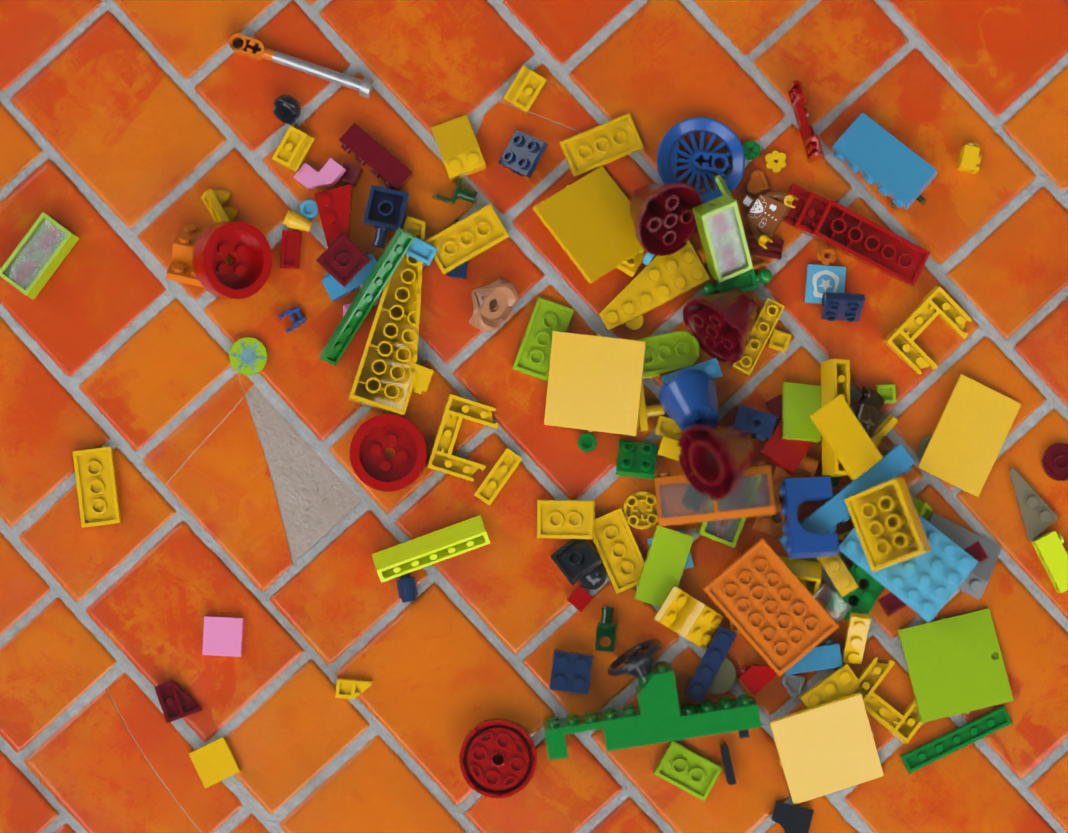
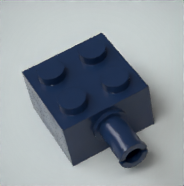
[363,185,410,248]
[731,405,777,442]

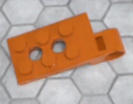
[752,455,819,538]

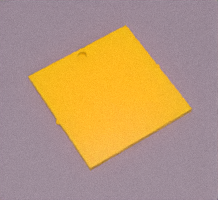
[533,166,645,284]
[544,331,646,436]
[769,692,884,805]

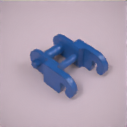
[278,307,307,333]

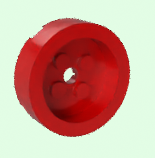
[192,221,272,299]
[350,414,428,492]
[459,718,537,798]

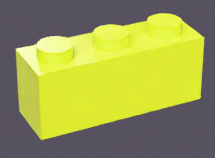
[1031,531,1068,593]

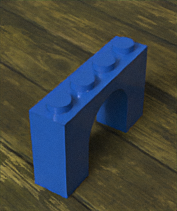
[779,476,839,559]

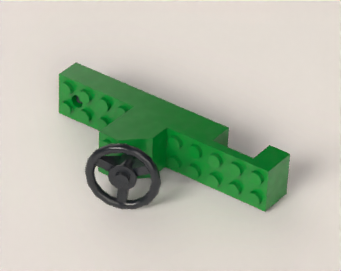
[543,638,761,760]

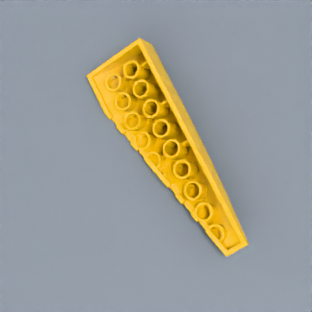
[349,216,426,415]

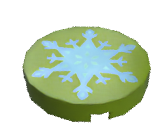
[229,337,268,376]

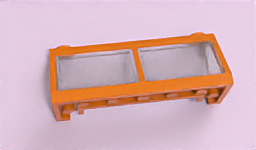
[654,461,776,526]

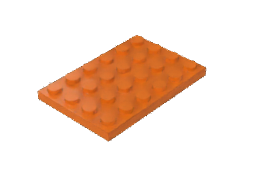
[703,538,839,677]

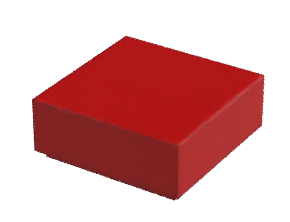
[567,585,593,612]

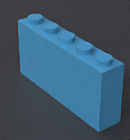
[832,112,937,210]

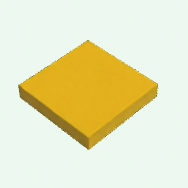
[189,736,241,789]

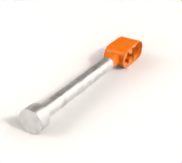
[229,34,374,98]

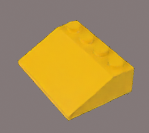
[844,477,932,572]

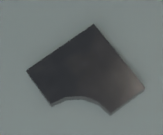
[771,800,814,833]

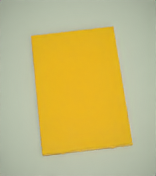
[917,374,1021,497]

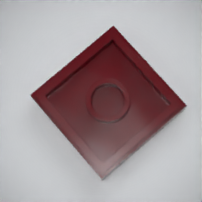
[316,233,371,287]

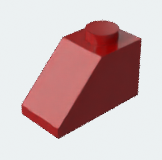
[738,664,778,696]

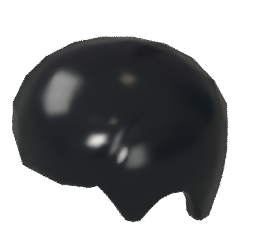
[273,94,301,125]
[579,563,606,590]

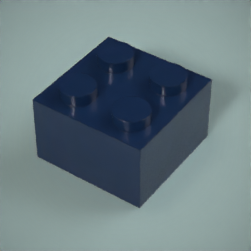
[549,649,593,695]

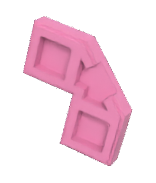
[293,158,346,190]

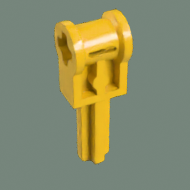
[871,414,898,447]

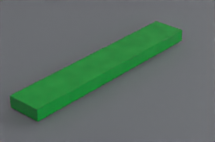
[900,705,1012,774]

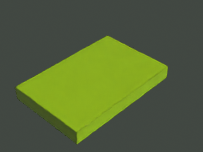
[782,382,821,443]
[654,741,723,802]

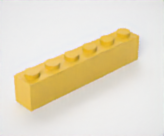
[821,359,850,477]

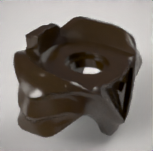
[849,386,884,439]

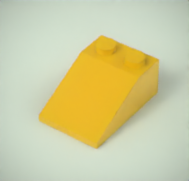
[431,115,486,182]

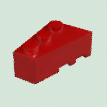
[314,184,353,247]

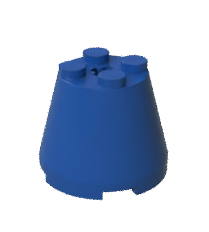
[659,369,719,432]

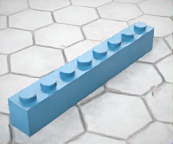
[777,444,915,559]

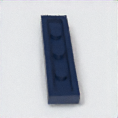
[684,625,737,703]

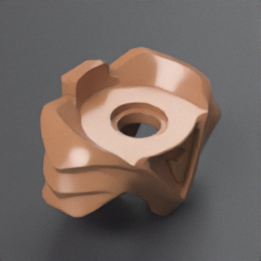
[469,275,518,331]

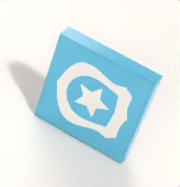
[804,264,846,304]

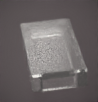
[813,584,851,622]

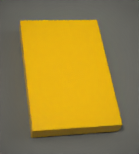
[537,500,595,539]

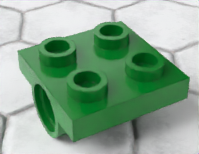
[616,440,657,480]

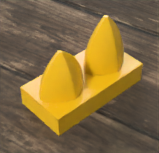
[201,189,237,223]

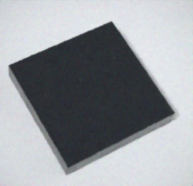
[550,539,603,585]

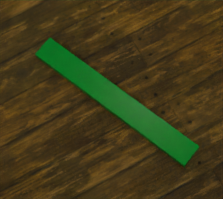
[319,227,416,366]

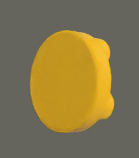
[623,491,658,530]

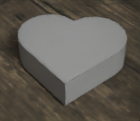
[781,674,805,697]

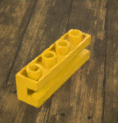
[731,298,785,376]

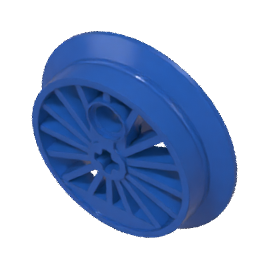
[657,117,745,203]

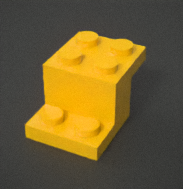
[654,586,724,649]

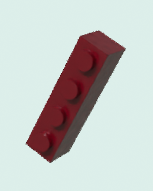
[339,123,413,191]

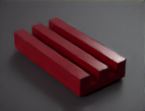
[746,234,784,260]

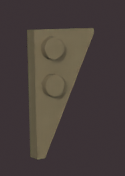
[1009,467,1058,542]

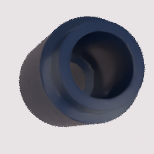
[396,574,418,603]

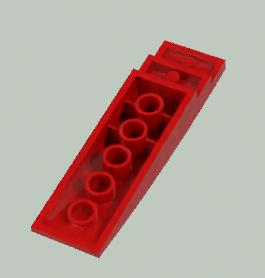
[782,183,931,286]

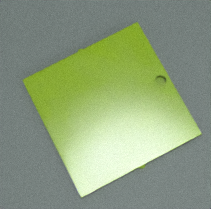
[897,608,1014,723]

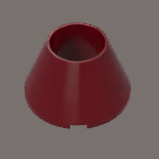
[678,426,754,500]

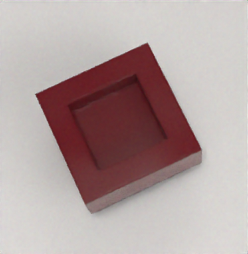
[339,161,363,187]

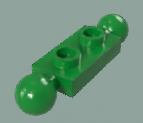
[702,268,773,296]

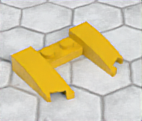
[883,286,972,375]
[426,394,498,482]
[848,657,922,744]

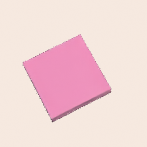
[202,616,244,657]

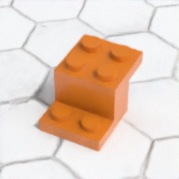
[166,223,208,287]

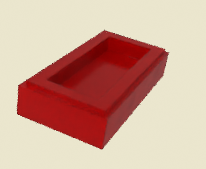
[280,230,302,270]

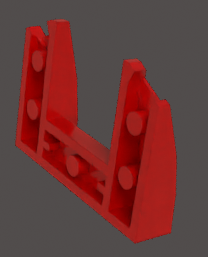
[787,80,824,163]

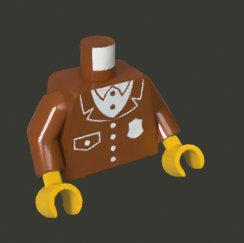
[742,192,798,249]

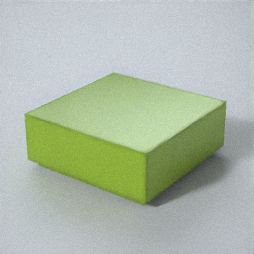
[875,384,897,404]

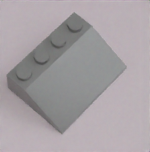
[928,512,1002,599]

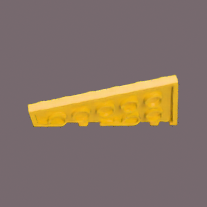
[599,240,710,332]

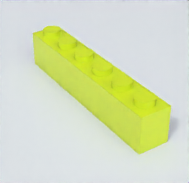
[372,515,490,582]

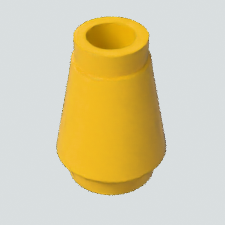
[283,210,312,232]

